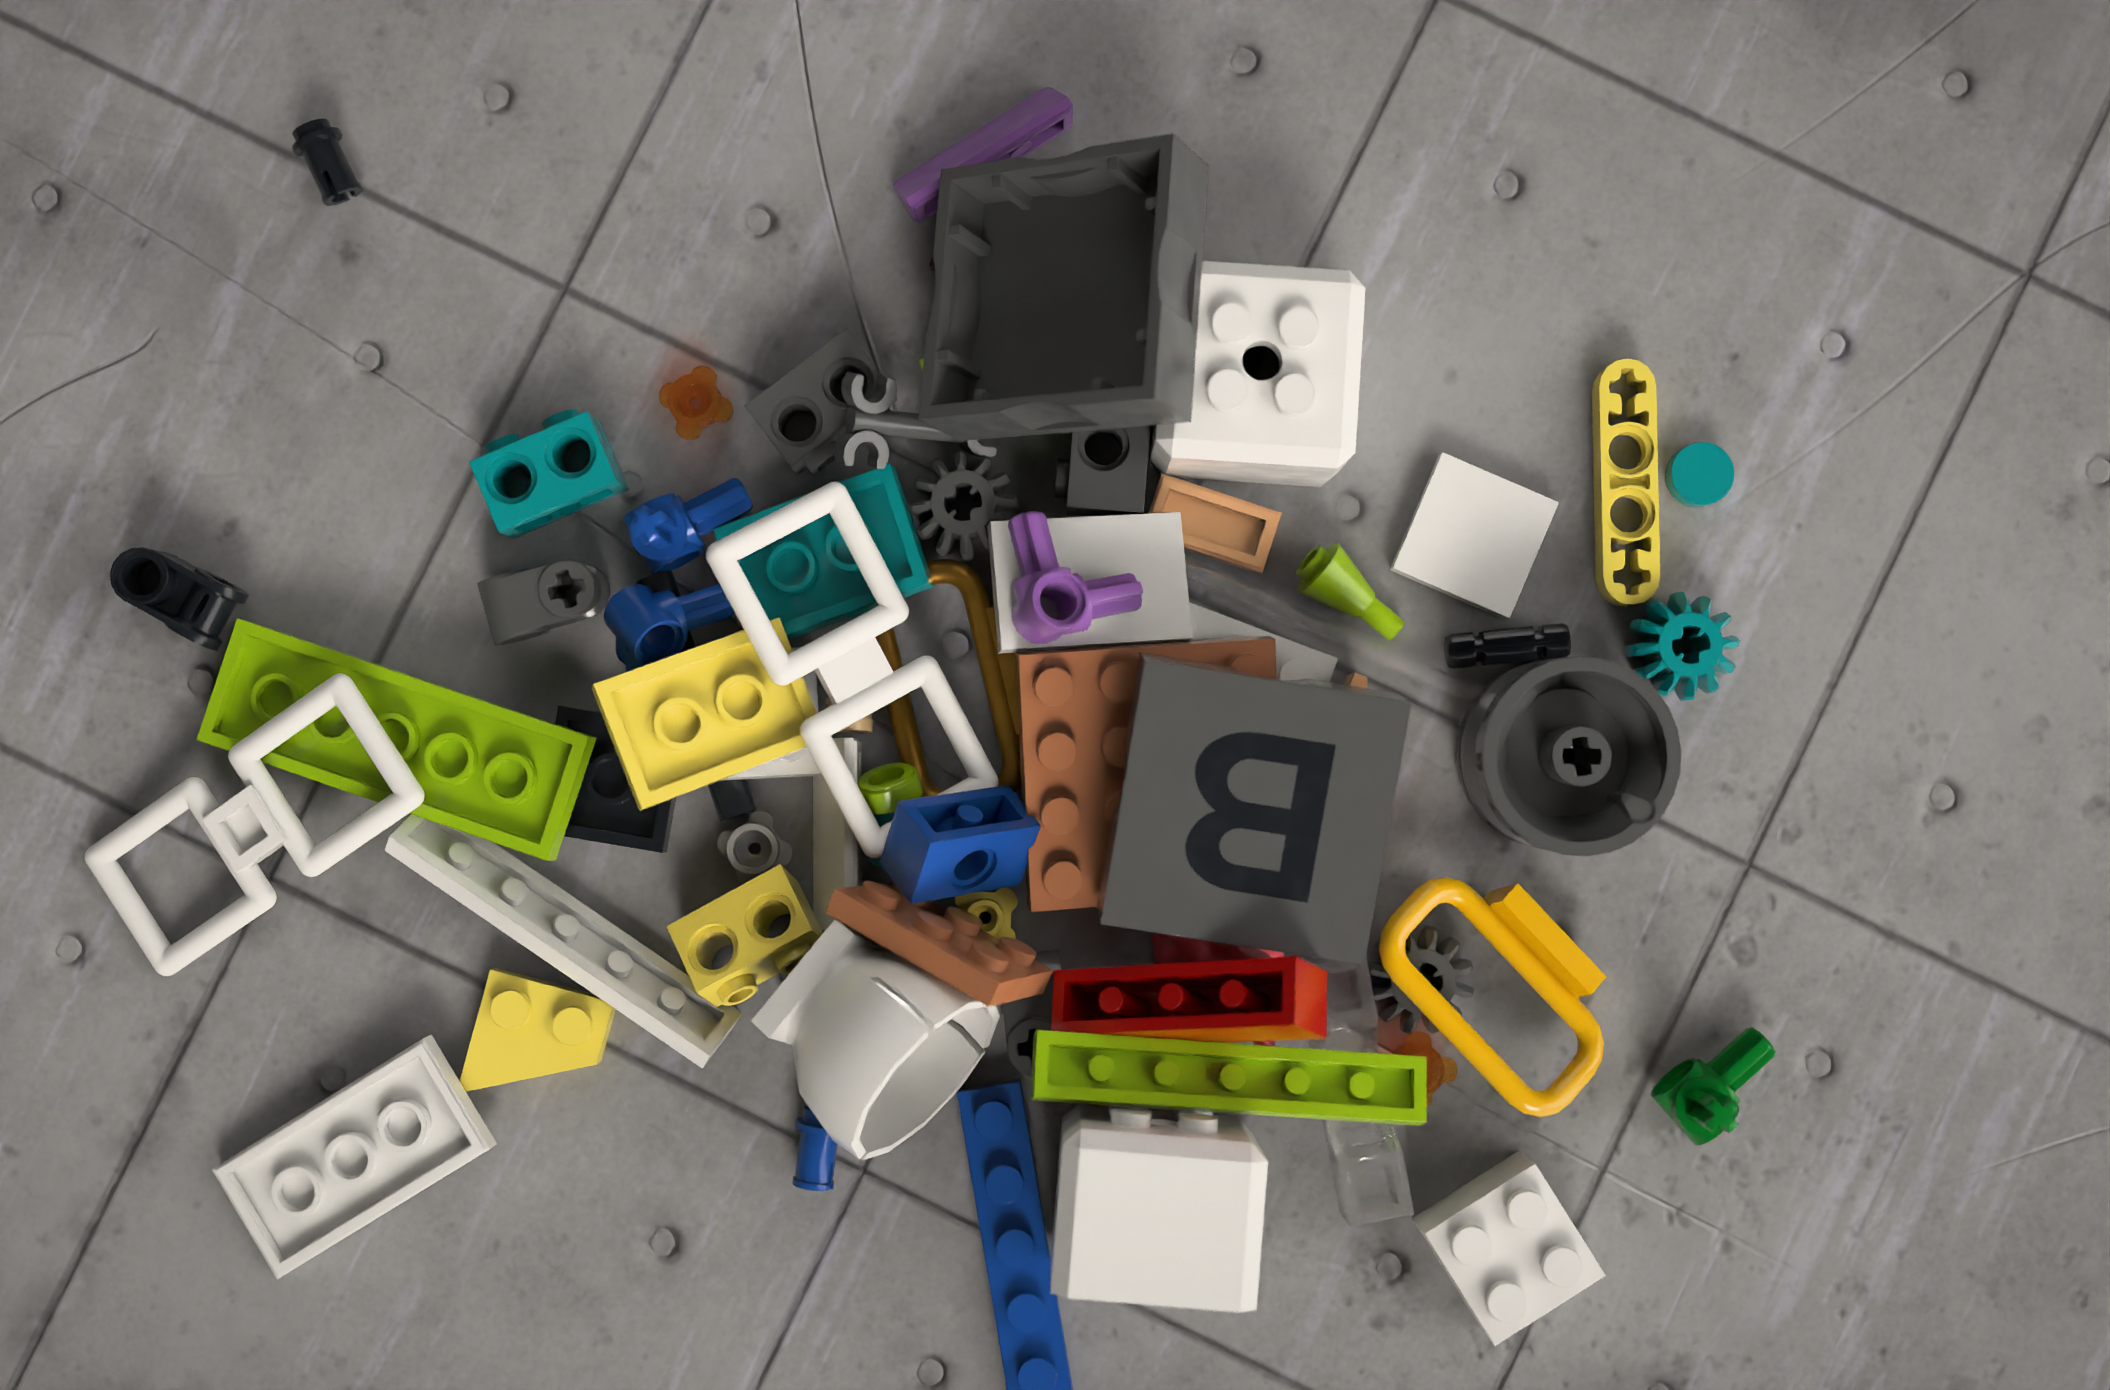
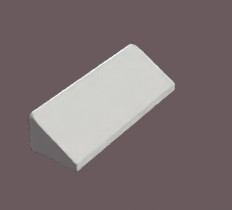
[813,738,862,930]

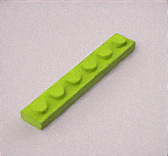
[1031,1030,1427,1126]

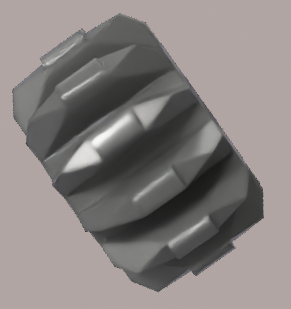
[910,451,1018,561]
[1364,925,1474,1034]

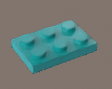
[713,463,934,640]

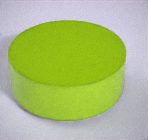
[857,763,923,814]

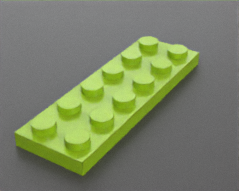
[196,618,596,861]

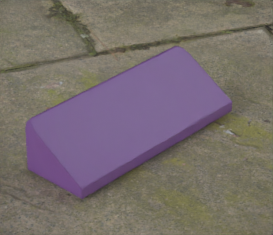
[893,87,1073,223]

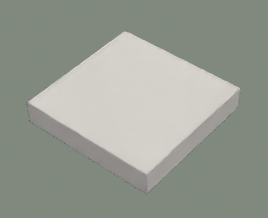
[1390,452,1559,620]

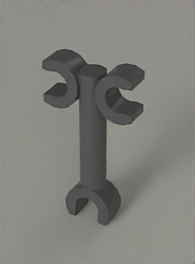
[834,372,997,469]

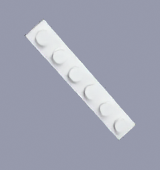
[384,814,742,1069]

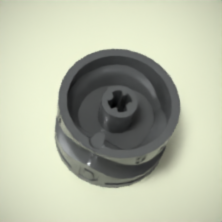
[1456,656,1681,856]

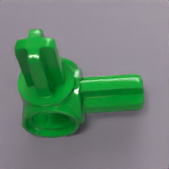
[1651,1027,1776,1145]

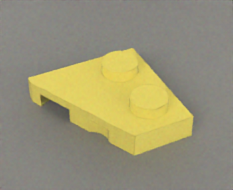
[460,967,616,1092]

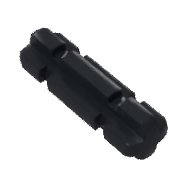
[1444,623,1571,669]

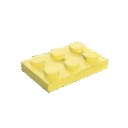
[591,618,817,811]

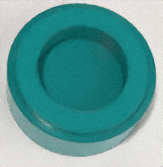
[1665,442,1734,508]

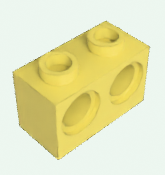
[666,864,823,1007]

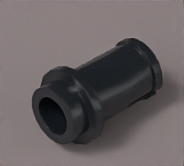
[292,118,363,206]

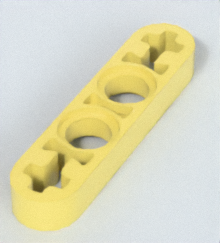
[1592,358,1660,607]

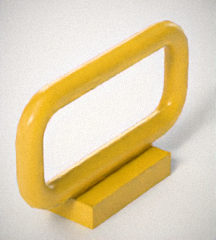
[1379,877,1607,1117]

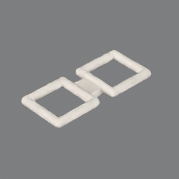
[706,482,999,858]
[85,673,425,976]

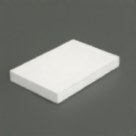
[987,512,1193,653]

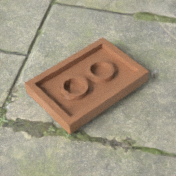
[825,881,1054,1007]

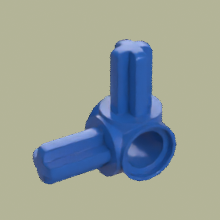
[623,478,753,574]
[603,584,735,672]

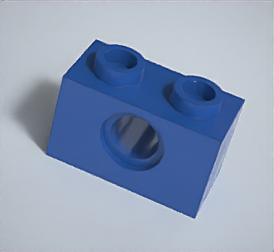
[880,785,1041,904]

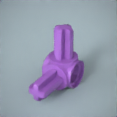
[1008,511,1143,644]

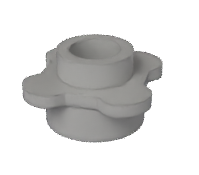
[717,811,793,884]

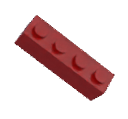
[1051,956,1327,1043]

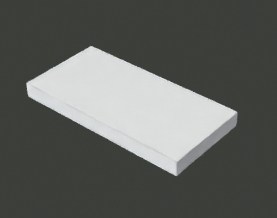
[212,1034,497,1279]

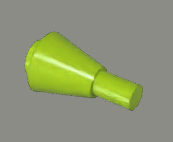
[1296,542,1405,640]

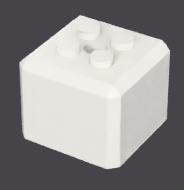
[1150,261,1365,487]
[1050,1104,1268,1313]

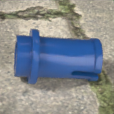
[792,1106,838,1191]

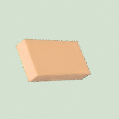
[1148,473,1282,575]

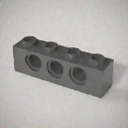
[1055,425,1150,516]

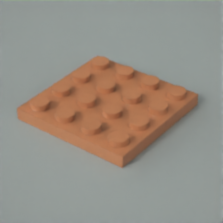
[1015,636,1277,912]

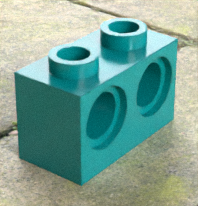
[468,409,629,539]

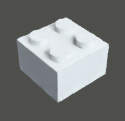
[1412,1151,1606,1346]

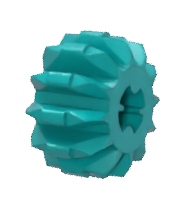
[1625,592,1740,701]

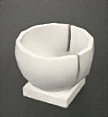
[751,919,1000,1160]

